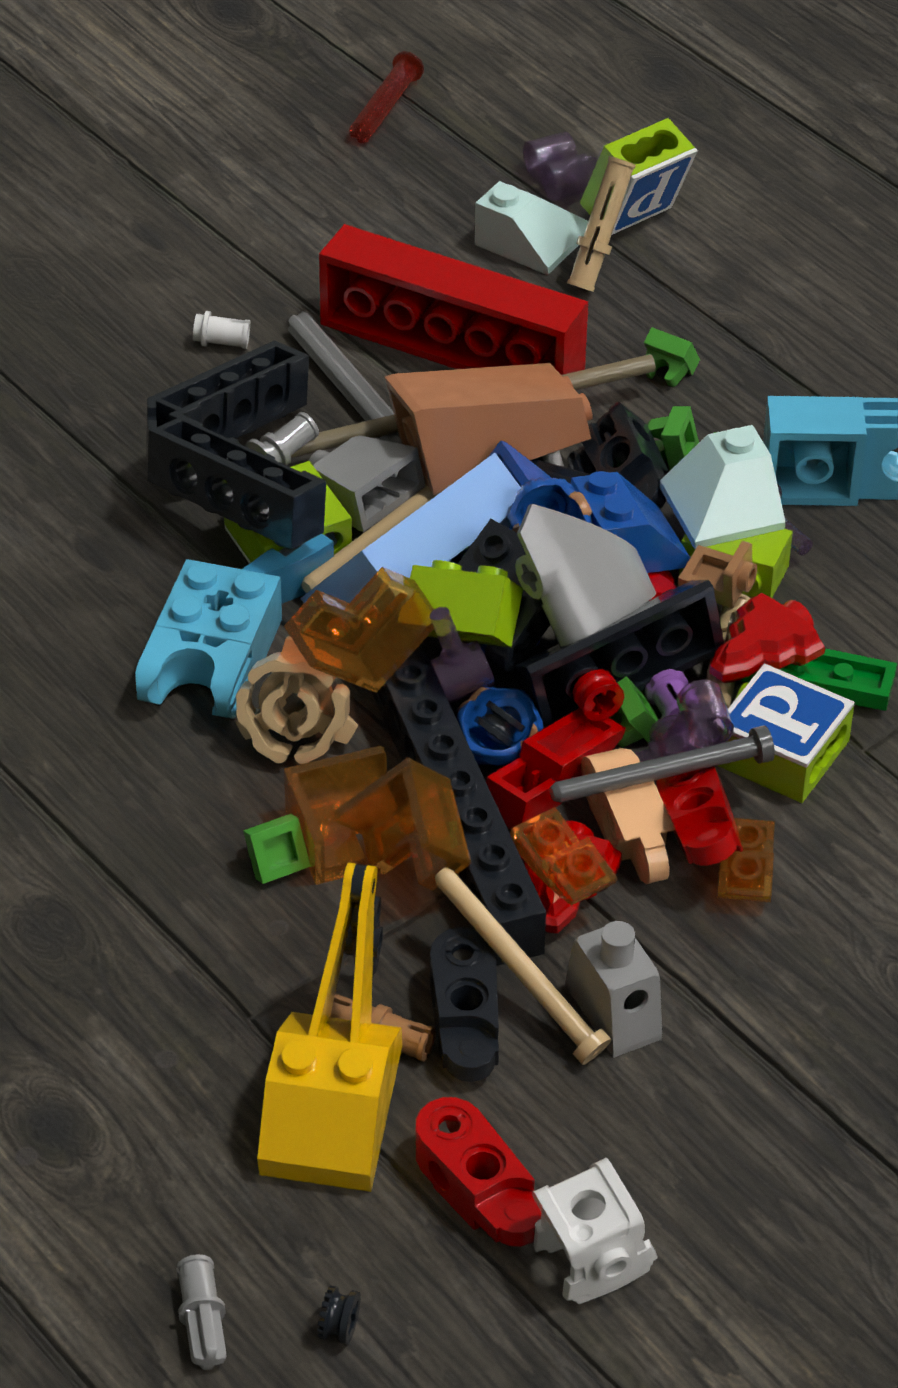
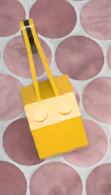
[257,862,403,1192]

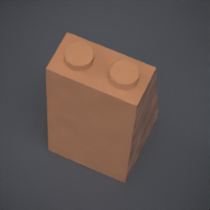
[385,363,593,495]

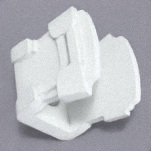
[532,1158,658,1304]

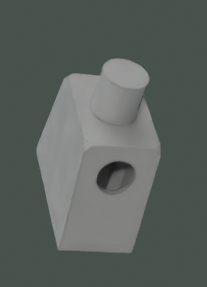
[309,436,425,532]
[565,921,662,1058]

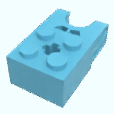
[763,396,898,506]
[135,559,282,719]

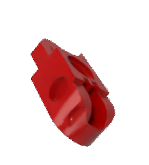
[656,766,743,866]
[416,1097,541,1246]

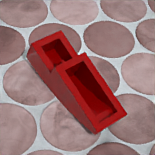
[486,708,626,835]

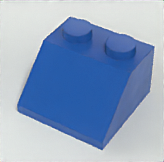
[571,471,690,573]

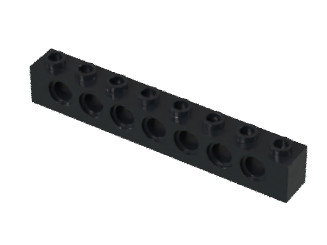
[364,625,546,966]

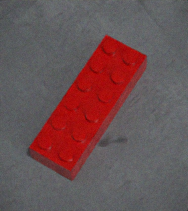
[319,224,588,375]

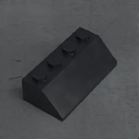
[513,580,724,729]

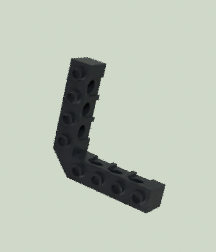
[146,340,326,549]

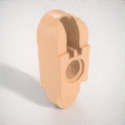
[581,748,675,884]

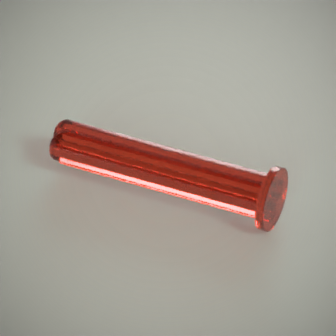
[349,51,424,143]

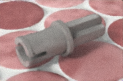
[176,1254,227,1370]

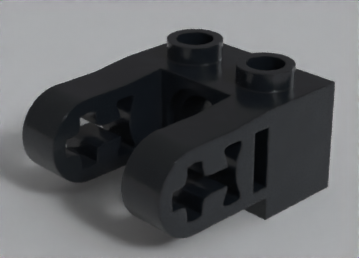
[458,518,550,673]

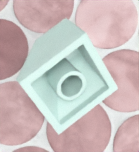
[475,181,588,275]
[660,425,785,549]

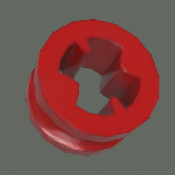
[572,669,625,721]

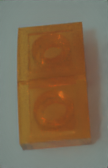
[510,807,617,905]
[717,818,775,903]

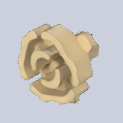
[236,636,358,765]

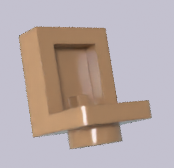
[678,541,757,609]

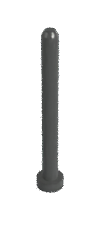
[549,725,775,803]

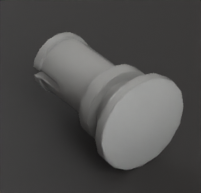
[245,412,319,465]

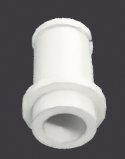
[193,311,251,349]

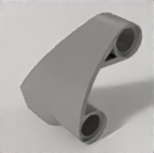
[515,504,657,647]

